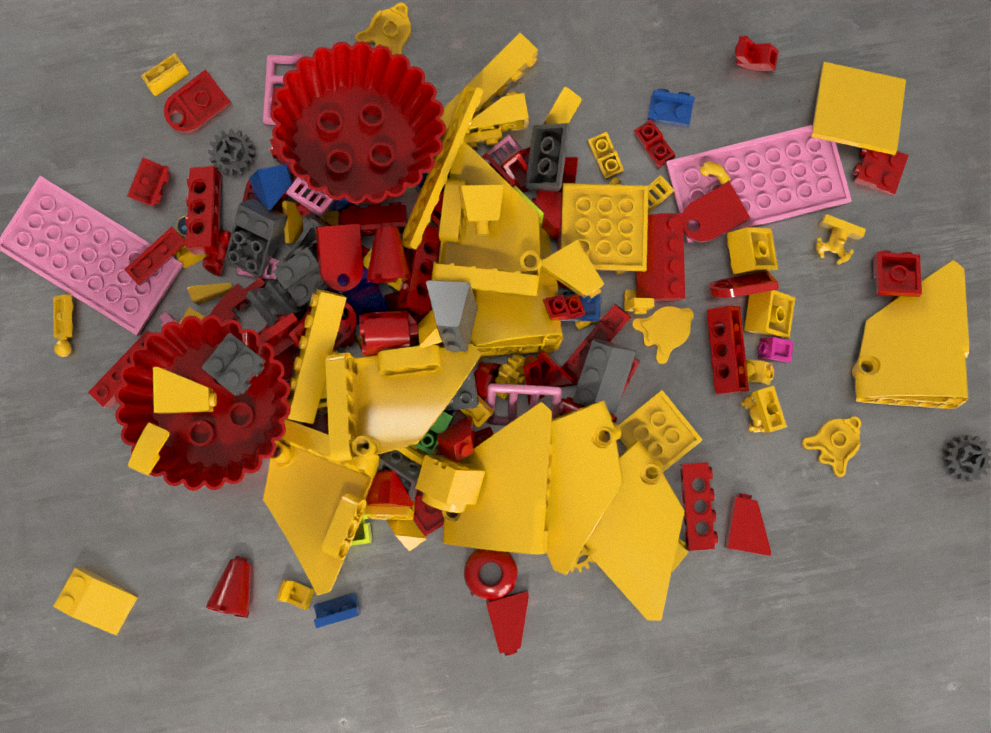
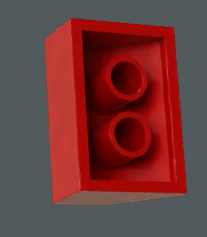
[341,202,408,237]

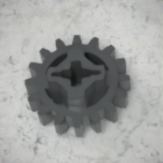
[208,128,255,176]
[944,435,991,482]

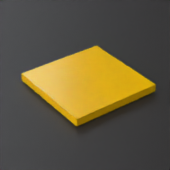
[811,62,906,155]
[561,183,648,272]

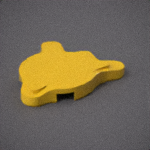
[355,3,411,55]
[632,306,694,364]
[801,416,861,477]

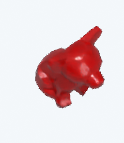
[202,229,232,276]

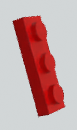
[124,226,185,286]

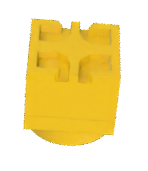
[415,455,485,513]

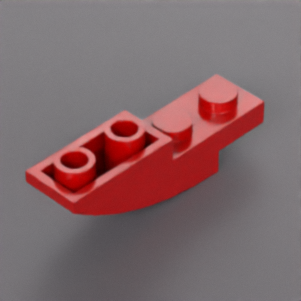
[210,277,267,323]

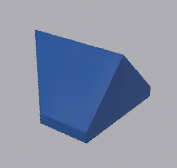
[249,164,293,211]

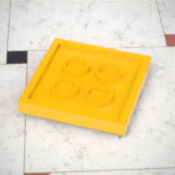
[618,390,703,475]

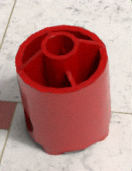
[359,310,418,357]

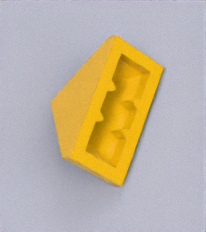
[386,520,427,551]

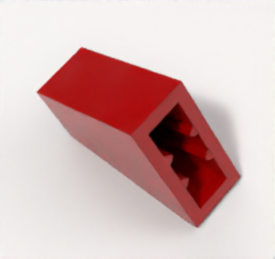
[724,493,771,556]
[486,590,529,656]

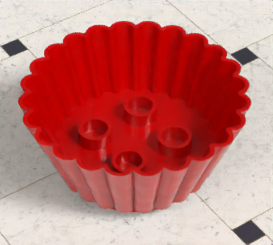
[270,41,446,204]
[115,315,291,491]

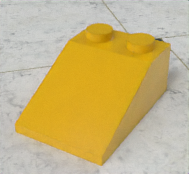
[465,91,529,134]
[53,566,138,635]

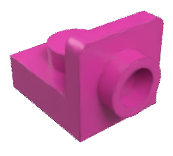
[758,337,794,362]

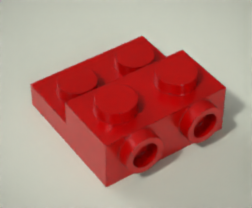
[853,148,909,196]
[873,250,922,297]

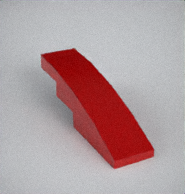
[562,304,631,382]

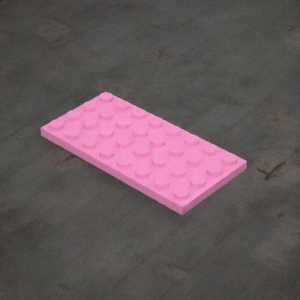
[666,125,852,244]
[0,176,184,336]

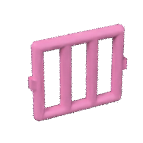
[263,53,303,125]
[485,383,563,425]

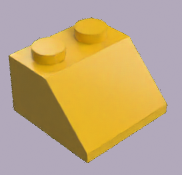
[727,227,778,275]
[744,290,796,339]

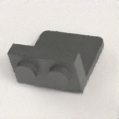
[444,361,479,411]

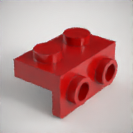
[126,157,170,207]
[258,313,298,359]

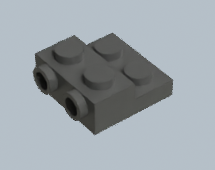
[273,246,329,307]
[246,280,307,327]
[201,333,266,396]
[377,450,421,503]

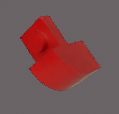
[735,36,779,71]

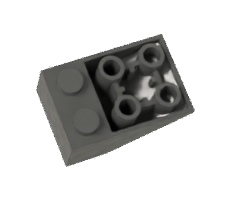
[225,199,288,278]

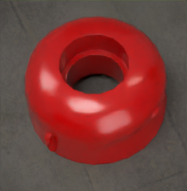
[464,549,518,600]

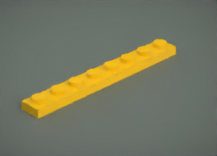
[401,87,483,249]

